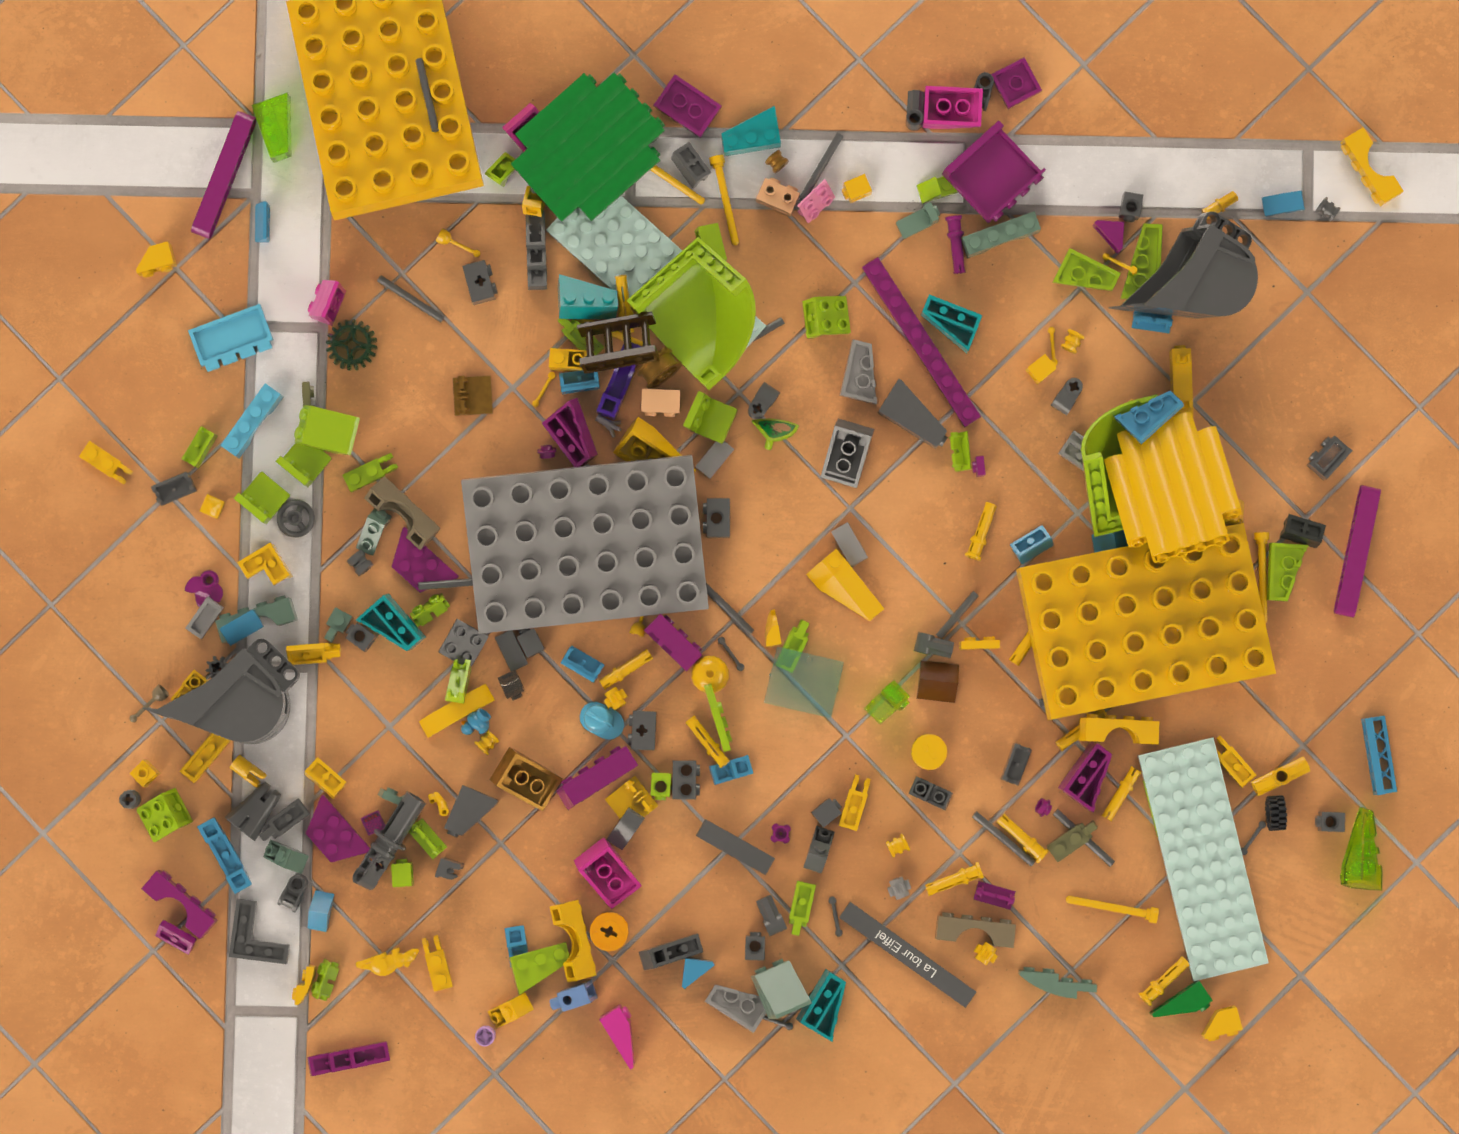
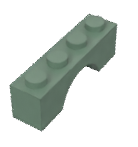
[962,211,1041,259]
[215,595,298,643]

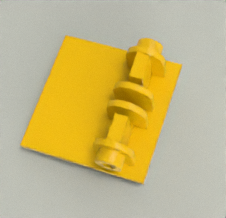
[605,776,659,819]

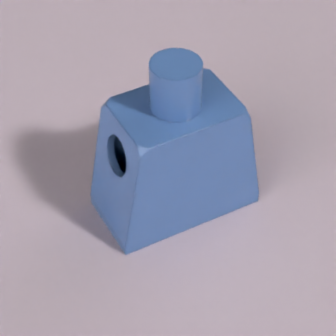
[549,980,598,1012]

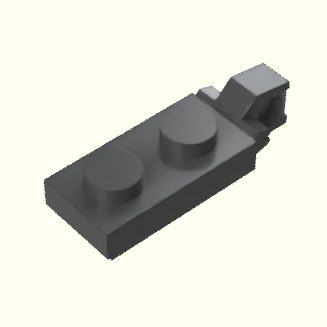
[259,798,310,841]

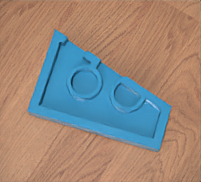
[1114,391,1184,444]

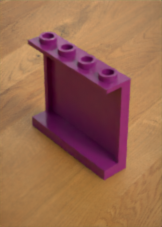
[942,120,1046,224]

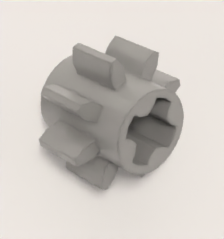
[887,876,912,900]

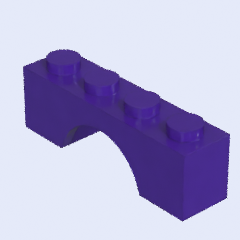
[596,342,642,420]

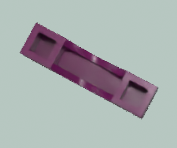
[141,870,218,939]

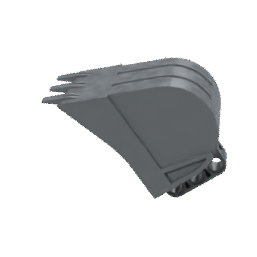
[1108,212,1258,319]
[143,639,300,744]

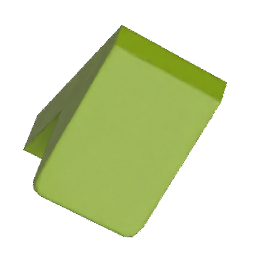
[485,152,515,187]
[917,176,958,204]

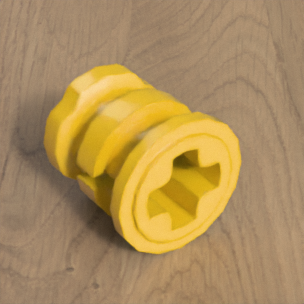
[1061,329,1085,354]
[474,730,500,755]
[886,834,910,858]

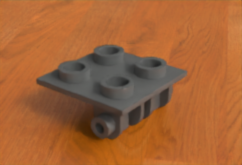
[438,619,489,667]

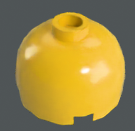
[691,656,729,693]

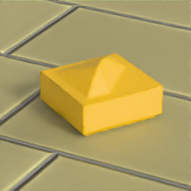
[199,494,225,519]

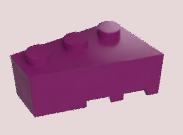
[1058,741,1112,813]

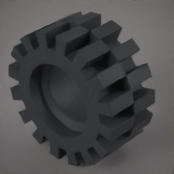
[1265,795,1287,831]

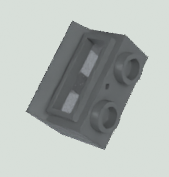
[1307,436,1353,481]

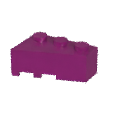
[542,398,598,467]
[644,614,702,672]

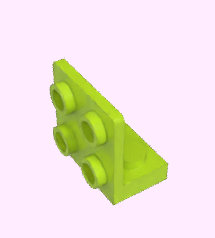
[802,296,851,339]
[683,391,738,444]
[275,443,332,488]
[234,472,290,525]
[136,788,193,842]

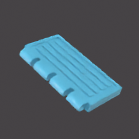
[188,304,274,372]

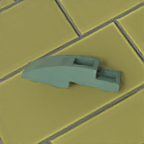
[1018,967,1097,999]

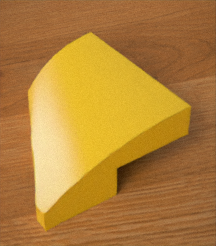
[765,609,782,648]

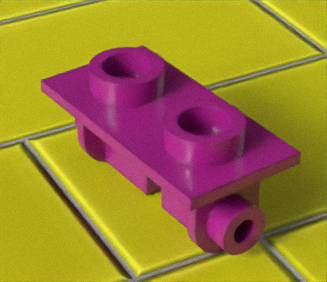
[973,881,1016,910]

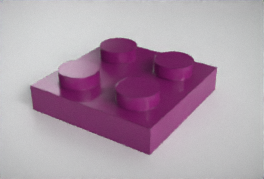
[991,57,1042,109]

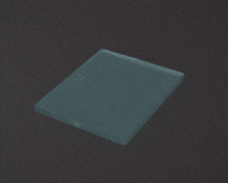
[764,647,844,718]

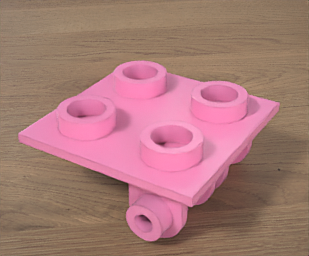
[797,179,835,223]

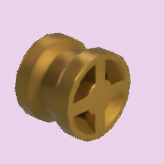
[765,150,789,174]

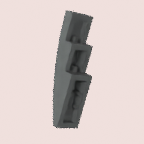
[526,211,547,290]
[696,819,775,875]

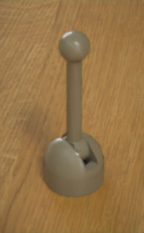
[129,684,169,723]

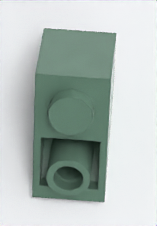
[263,839,309,874]

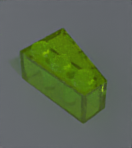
[252,92,292,163]
[864,680,910,724]

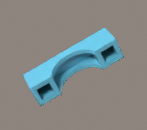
[220,383,284,459]

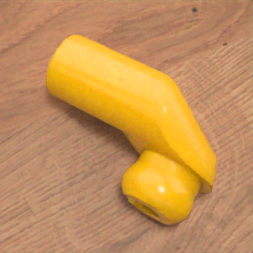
[428,792,449,816]

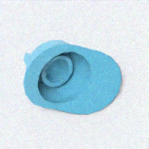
[580,702,624,740]

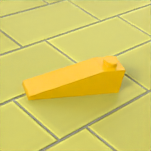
[806,549,884,621]

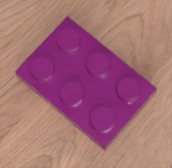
[653,74,722,138]

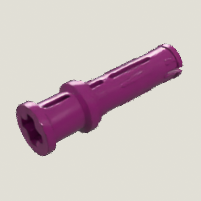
[945,215,966,274]

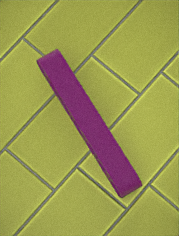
[191,111,257,239]
[1334,485,1381,618]

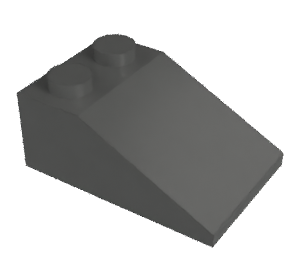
[820,418,875,488]

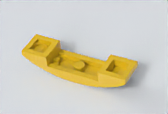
[419,684,495,738]

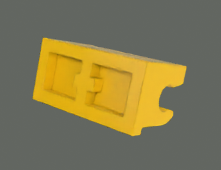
[304,757,347,800]

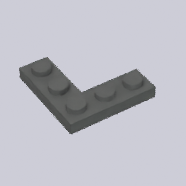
[229,899,290,964]

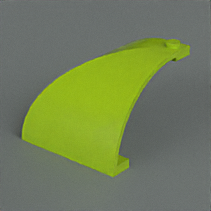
[627,237,756,390]
[1081,394,1158,537]

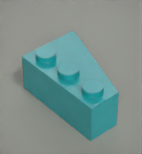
[557,274,618,319]
[356,594,426,651]
[796,969,846,1042]

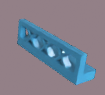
[1361,716,1397,795]

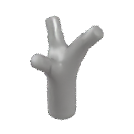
[595,414,621,438]

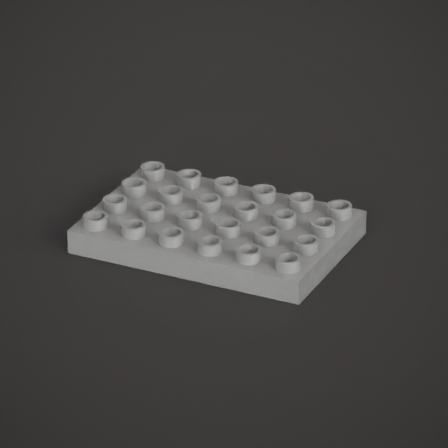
[461,455,709,634]

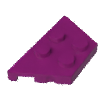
[391,527,459,593]
[306,795,370,862]

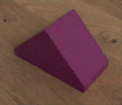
[1092,220,1124,254]

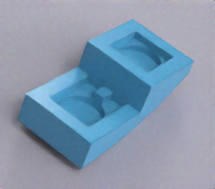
[1262,191,1305,217]
[709,755,753,785]
[505,925,528,968]

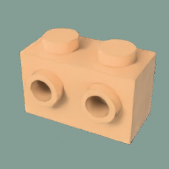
[756,177,800,217]
[641,389,680,417]

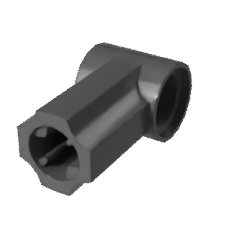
[906,90,925,131]
[914,632,954,658]
[756,895,787,936]

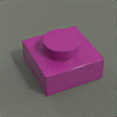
[972,456,986,477]

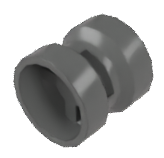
[347,550,374,576]

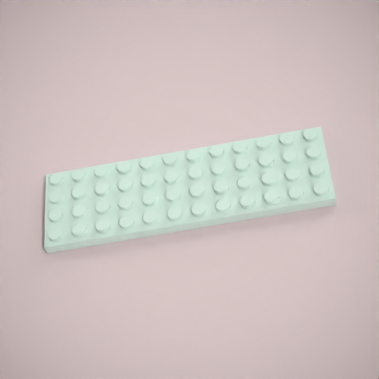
[546,196,766,350]
[1138,737,1269,981]

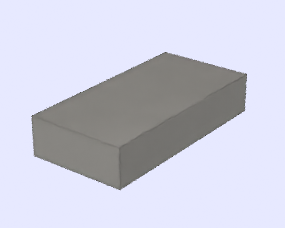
[695,441,734,479]
[185,597,224,639]

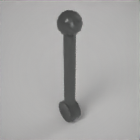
[718,637,744,671]
[1241,821,1266,855]
[829,897,843,937]
[763,1016,793,1030]

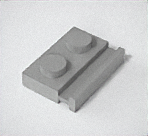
[1058,430,1084,471]

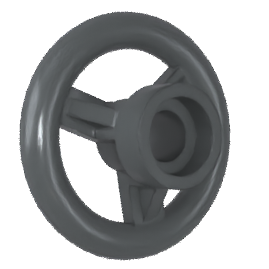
[277,499,315,538]

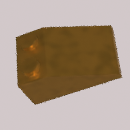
[489,747,563,811]

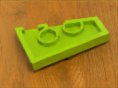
[1267,543,1308,601]
[509,942,569,995]

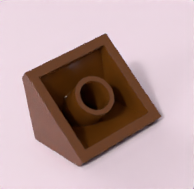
[916,660,959,703]

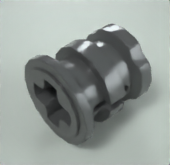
[1315,197,1341,222]
[119,790,141,809]

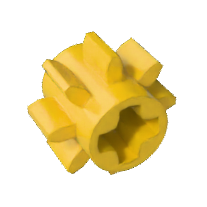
[603,687,627,711]
[974,942,998,966]

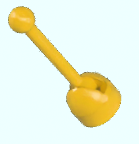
[436,228,481,257]
[629,616,645,637]

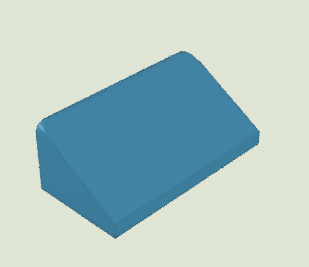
[255,201,270,243]
[1010,525,1054,564]
[219,609,264,646]

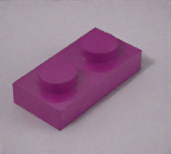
[155,920,197,955]

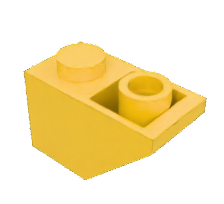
[136,241,177,278]
[549,348,587,371]
[487,992,534,1029]
[1201,1005,1243,1041]

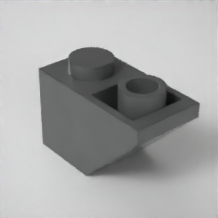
[803,826,834,874]

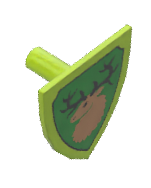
[752,418,799,450]

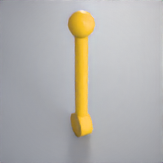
[1102,253,1138,274]
[1048,327,1058,366]
[532,372,556,407]

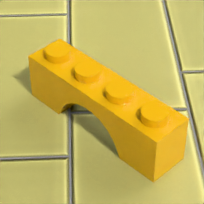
[1340,127,1404,207]
[1079,714,1160,744]
[549,900,596,982]

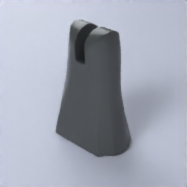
[225,781,281,841]

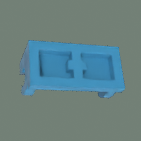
[559,370,600,395]
[561,646,605,683]

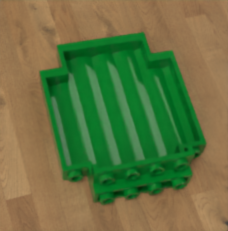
[511,72,665,222]

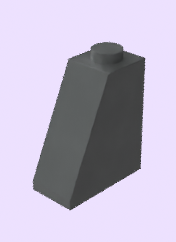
[444,785,499,837]

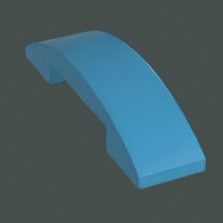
[197,817,252,894]

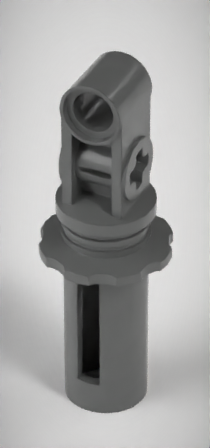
[352,791,427,890]

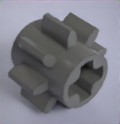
[205,656,228,678]

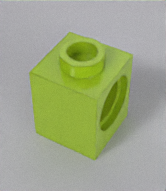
[651,773,671,800]
[391,859,414,887]

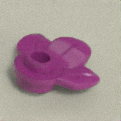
[185,570,223,607]

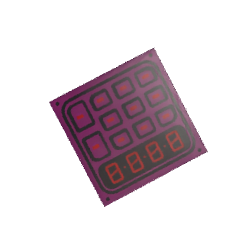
[360,810,385,836]

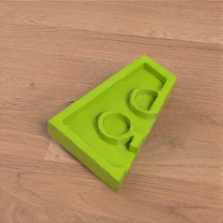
[1052,248,1121,291]
[704,684,732,752]

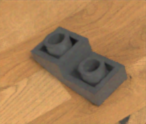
[909,776,953,811]
[606,808,645,850]

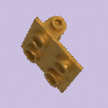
[453,376,493,416]

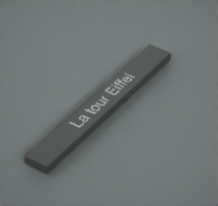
[839,902,976,1008]

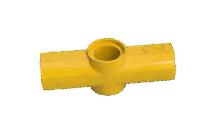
[1251,756,1311,796]

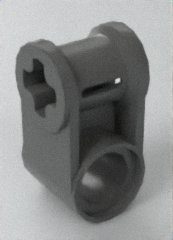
[974,72,994,111]
[1051,378,1083,415]
[748,382,780,420]
[277,874,308,913]

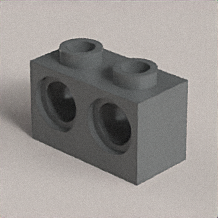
[672,760,700,799]

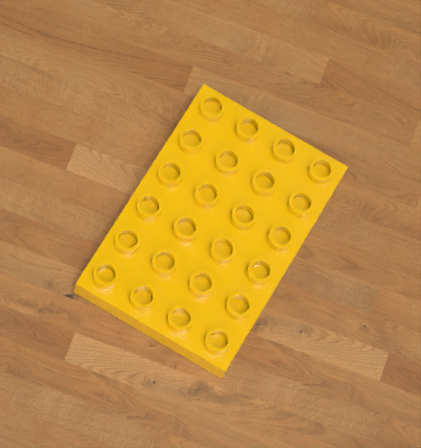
[286,0,484,220]
[1016,523,1276,720]

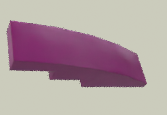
[307,1041,390,1076]

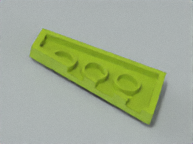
[1120,223,1163,299]

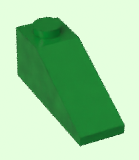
[1149,981,1213,1017]

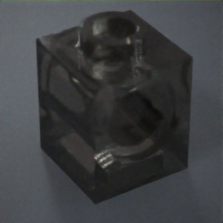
[498,670,525,701]

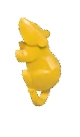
[355,947,419,976]

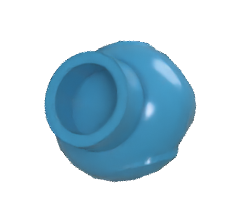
[461,708,491,735]

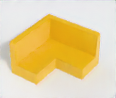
[237,543,293,586]

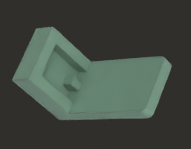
[896,202,940,239]
[356,508,392,556]

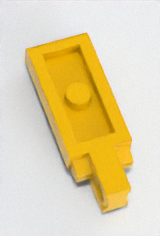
[286,643,341,665]

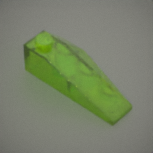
[1340,807,1383,891]

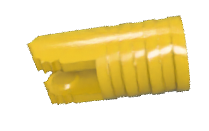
[230,755,267,788]

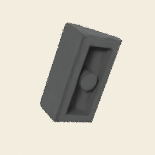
[495,630,528,672]

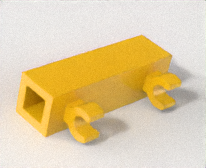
[1169,345,1194,417]

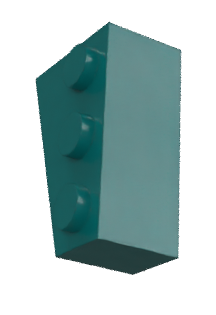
[721,106,781,157]
[921,294,983,354]

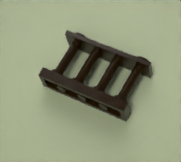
[577,311,659,374]

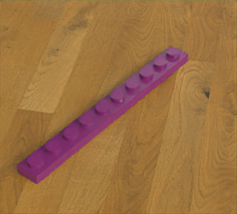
[862,257,981,428]

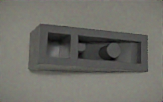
[639,934,703,970]

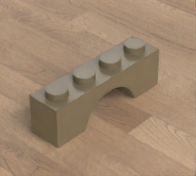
[364,476,440,550]
[935,912,1016,948]

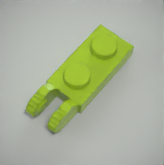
[343,453,398,493]

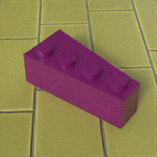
[556,746,638,810]

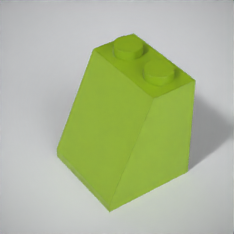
[294,405,360,455]

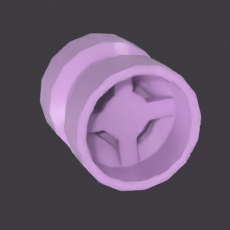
[475,1026,496,1046]

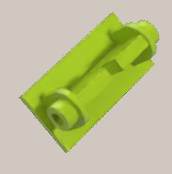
[949,431,972,472]
[410,593,450,627]
[409,818,447,859]
[311,959,340,1001]

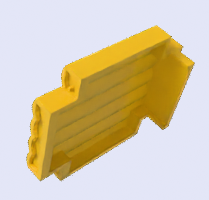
[1104,412,1242,563]

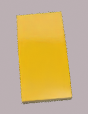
[170,669,208,701]
[292,965,317,1005]

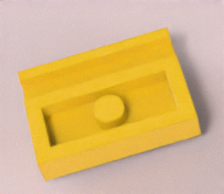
[959,637,1000,650]

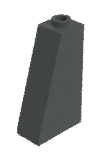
[878,379,948,449]

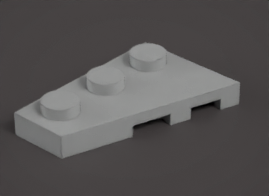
[839,339,877,405]
[704,985,766,1033]

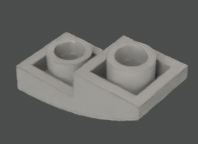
[831,522,868,567]

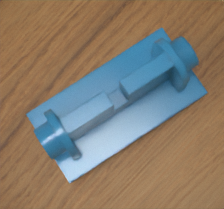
[1132,311,1173,333]

